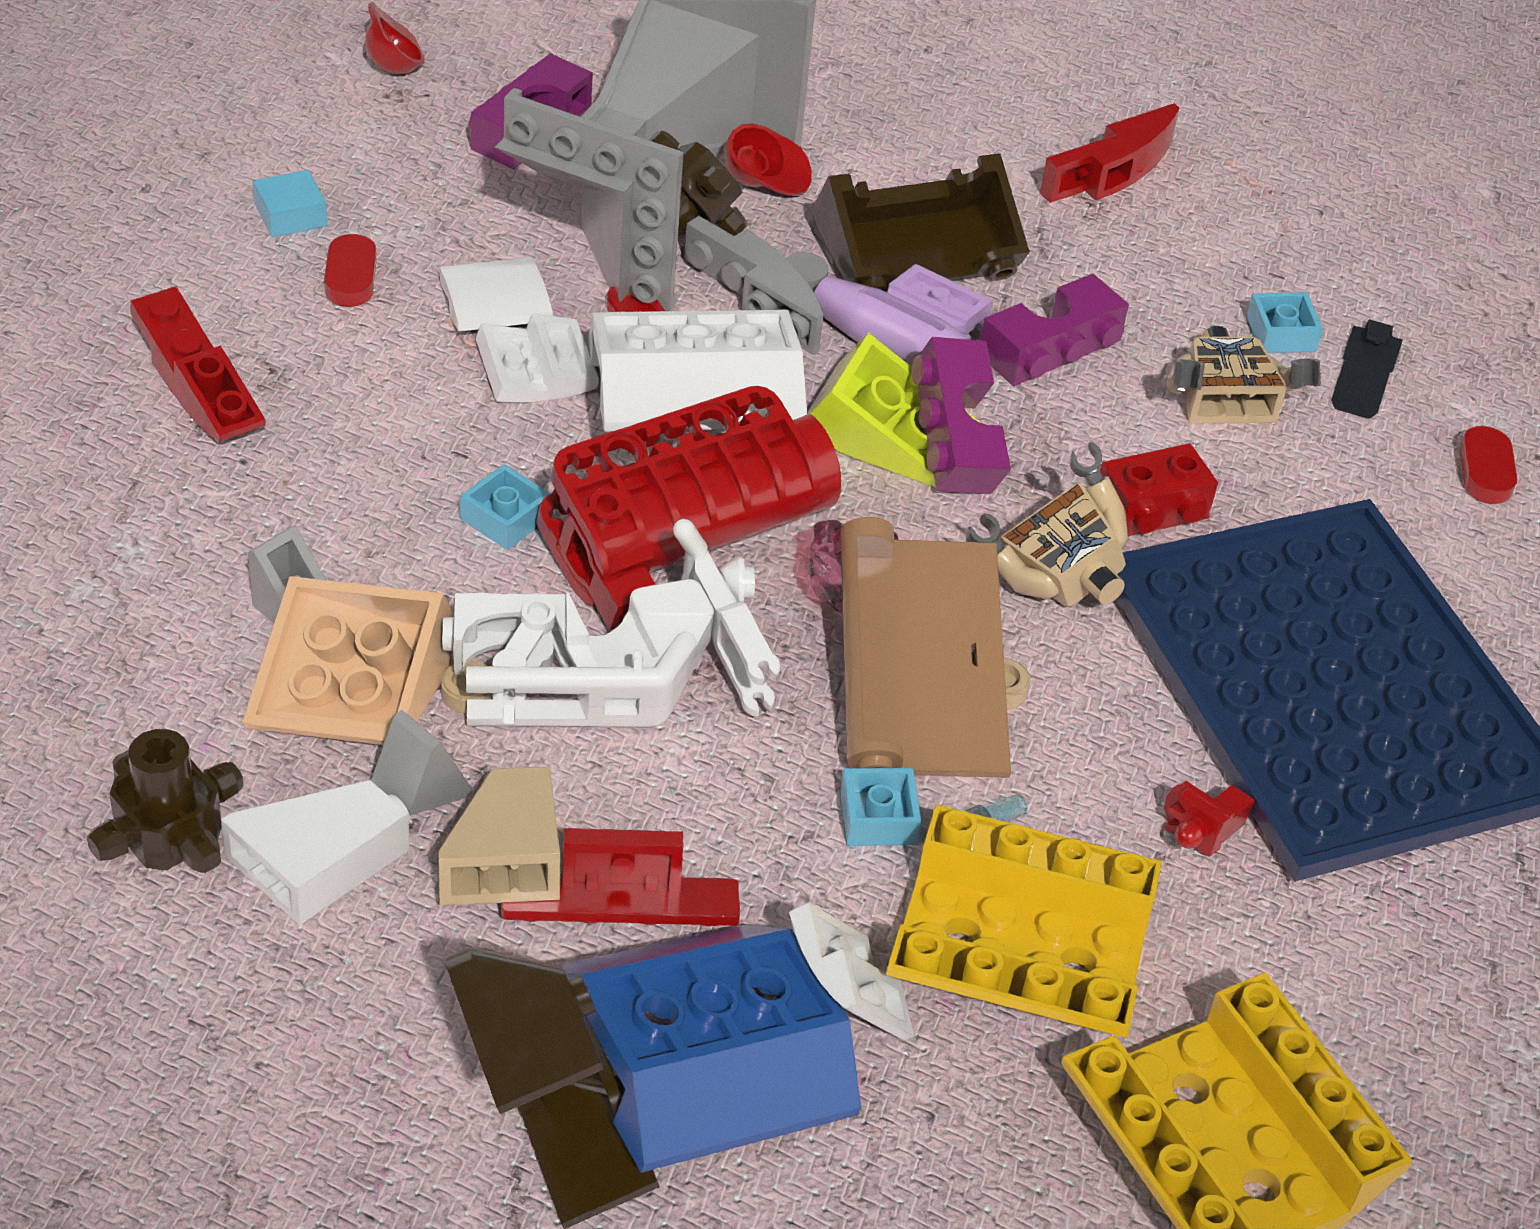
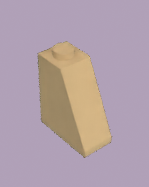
[438,766,560,906]

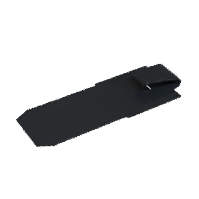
[1331,319,1403,419]

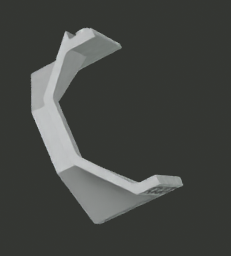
[495,0,816,311]

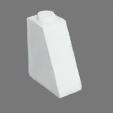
[221,780,410,926]

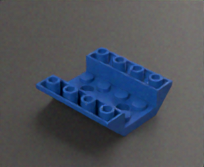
[557,925,861,1173]

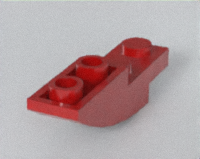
[1040,103,1180,203]
[130,286,266,442]

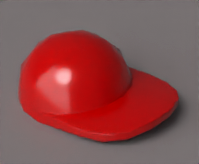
[365,2,425,75]
[723,123,812,196]

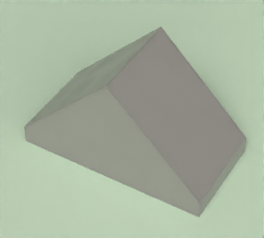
[248,525,326,623]
[371,709,473,816]

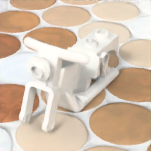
[442,519,780,727]

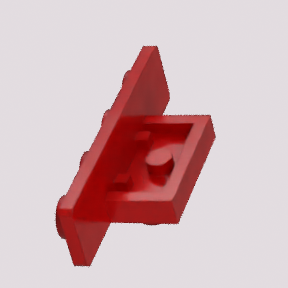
[502,828,740,927]

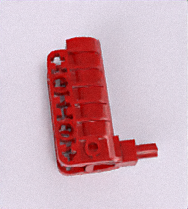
[536,385,841,630]

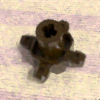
[649,130,747,236]
[87,729,244,873]

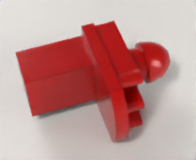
[1164,781,1255,857]

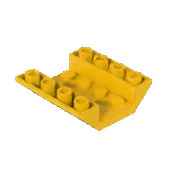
[886,804,1162,1038]
[1061,972,1413,1229]

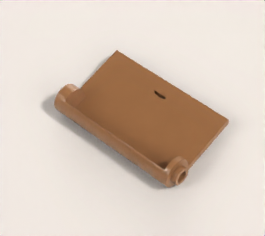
[840,517,1011,778]

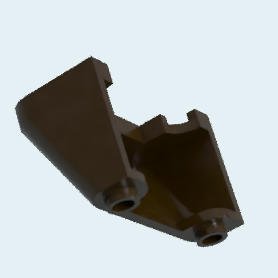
[812,153,1030,292]

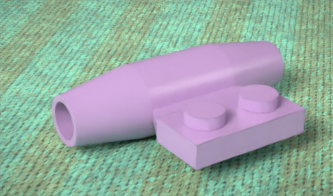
[814,264,993,367]

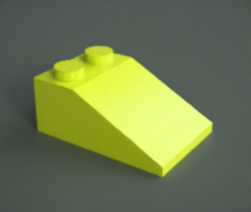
[807,332,981,487]

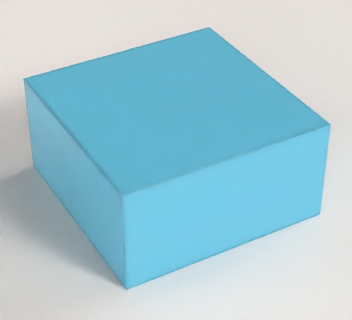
[253,170,327,238]
[1246,292,1323,353]
[460,464,551,550]
[840,768,921,846]

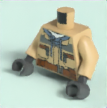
[1167,326,1321,424]
[966,442,1128,606]

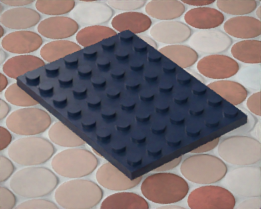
[1116,499,1540,882]

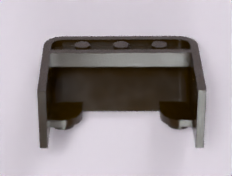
[444,947,660,1229]

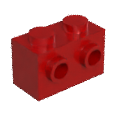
[1100,443,1218,537]

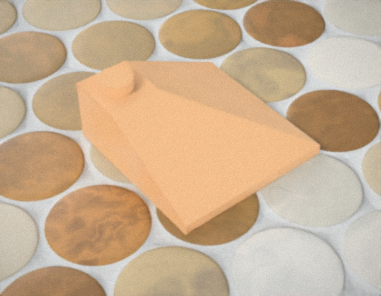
[242,576,454,745]

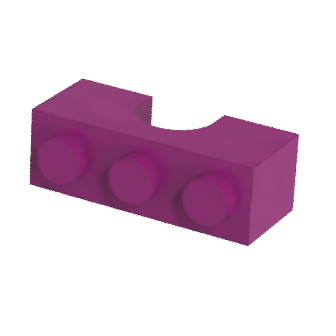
[469,53,593,170]
[980,273,1129,387]
[911,337,1011,494]

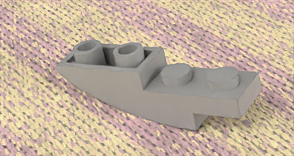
[684,216,824,355]

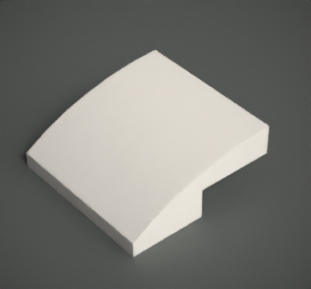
[439,257,553,332]
[475,314,599,403]
[789,902,915,1041]

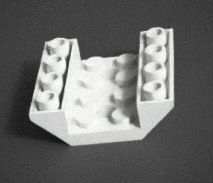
[588,310,807,434]

